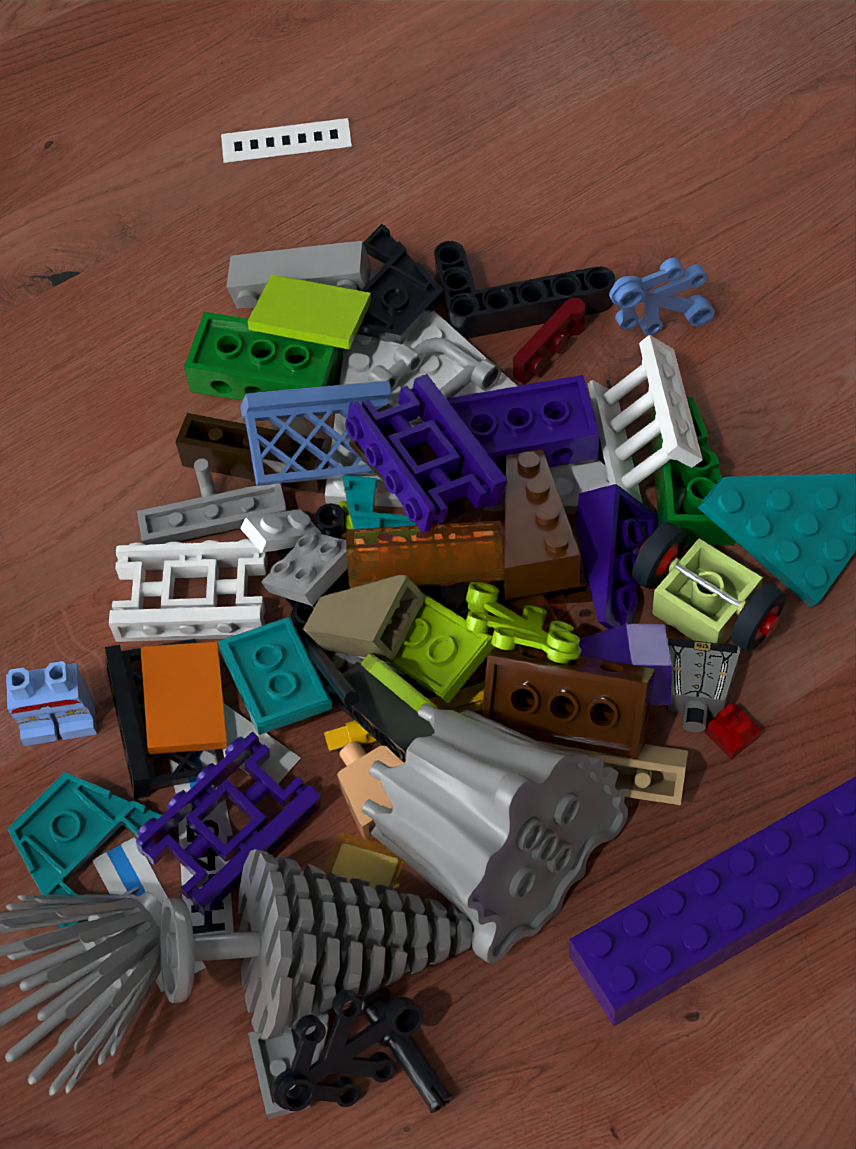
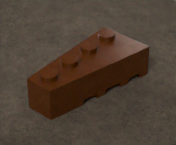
[504,449,581,600]

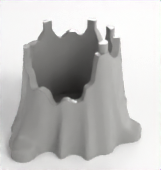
[362,703,628,964]

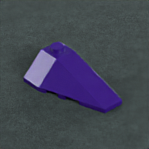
[576,484,658,629]
[523,624,672,705]

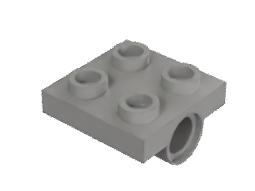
[261,531,361,606]

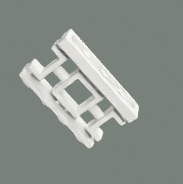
[109,539,268,642]

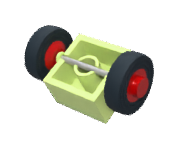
[632,522,786,652]

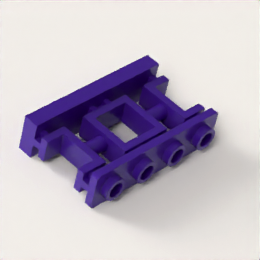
[345,374,507,533]
[136,732,321,917]

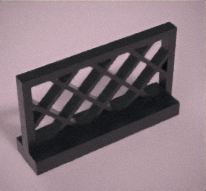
[105,639,224,799]

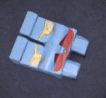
[6,661,97,746]

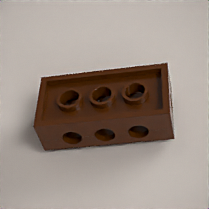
[481,644,655,759]

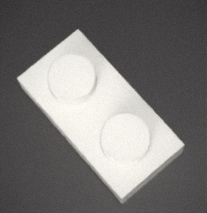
[240,509,321,553]

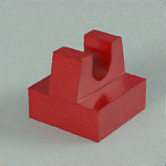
[704,703,762,760]

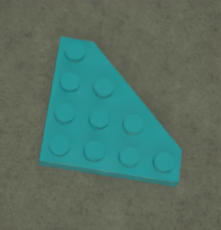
[697,473,856,608]

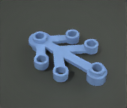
[609,257,715,336]

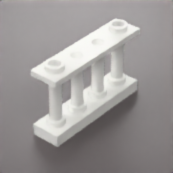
[588,335,703,504]

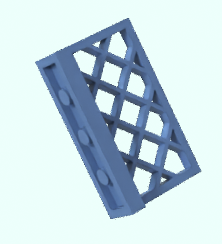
[240,381,392,486]

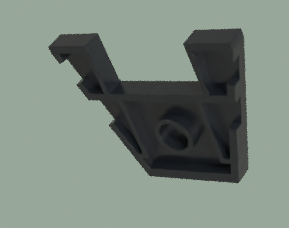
[357,224,444,344]

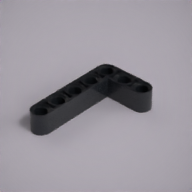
[434,241,615,339]

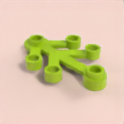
[465,582,581,664]

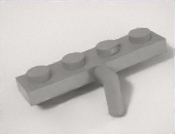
[137,459,286,545]

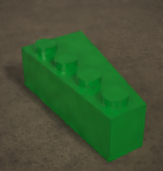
[650,397,735,546]

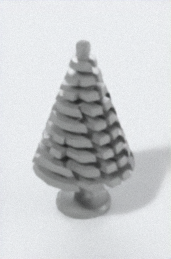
[160,849,474,1040]

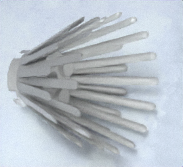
[0,888,162,1096]

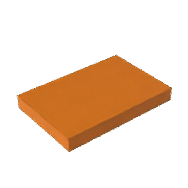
[141,642,227,754]

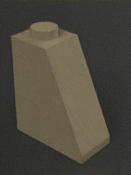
[303,575,426,662]

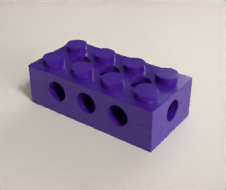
[447,375,599,478]

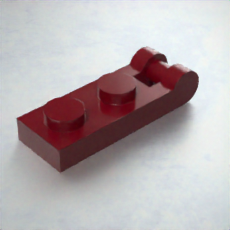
[513,298,585,385]

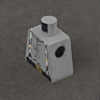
[667,638,740,732]

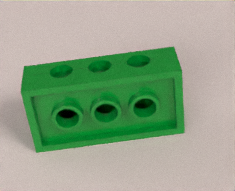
[184,312,343,401]

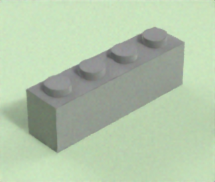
[227,241,371,309]

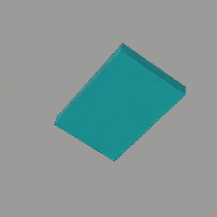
[218,617,332,735]

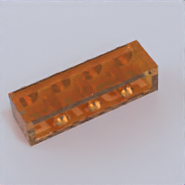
[346,520,504,589]

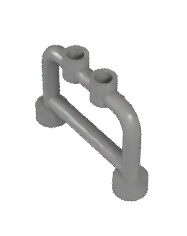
[368,338,501,427]

